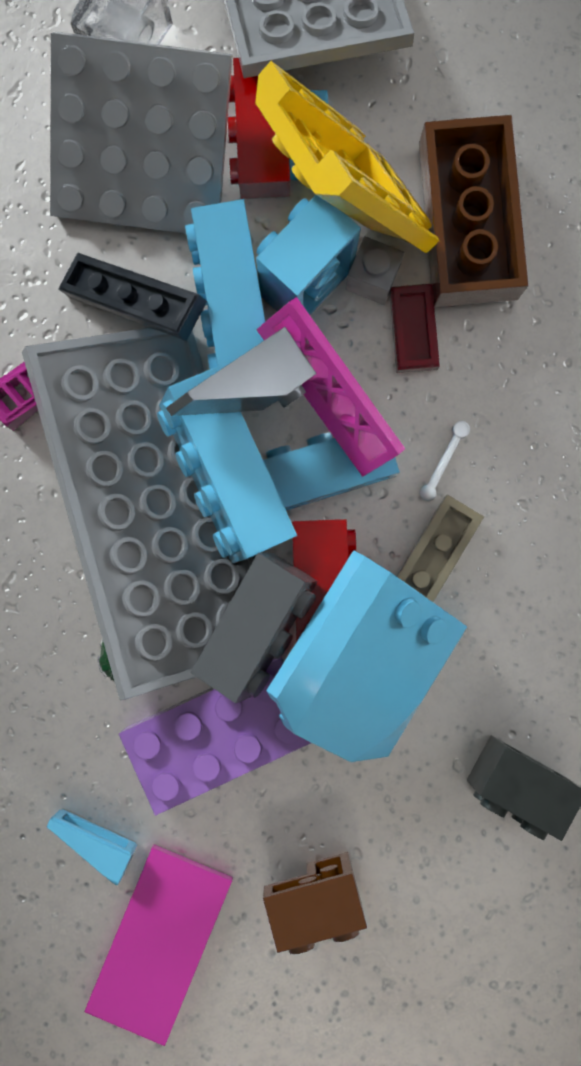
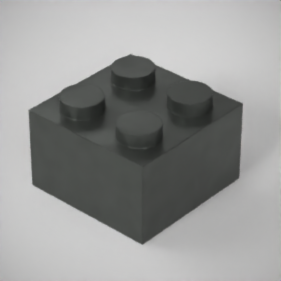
[467,735,581,841]

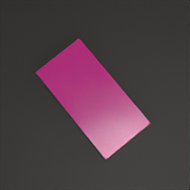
[84,844,233,1046]

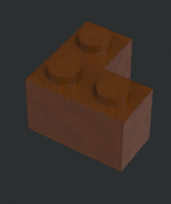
[263,852,367,954]

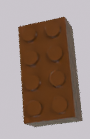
[419,115,528,307]

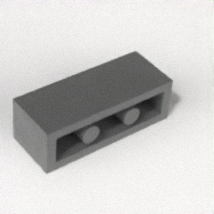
[190,553,318,703]

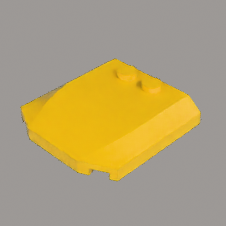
[255,61,439,253]

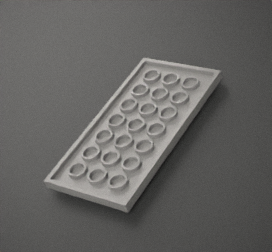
[22,328,256,700]

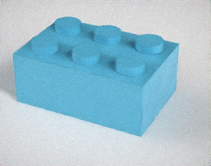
[256,195,361,315]

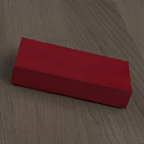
[389,283,440,373]

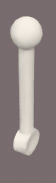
[420,421,470,501]

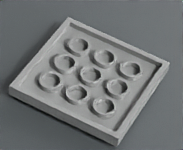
[224,0,414,78]
[50,32,233,233]

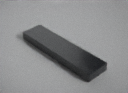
[58,253,207,341]

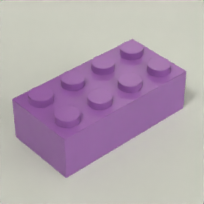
[119,656,311,816]

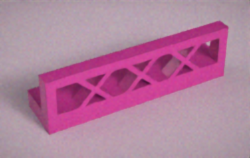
[256,297,405,477]

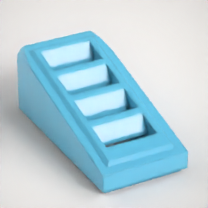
[47,809,137,886]

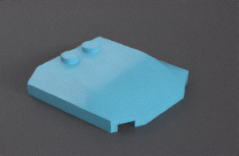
[266,550,467,762]

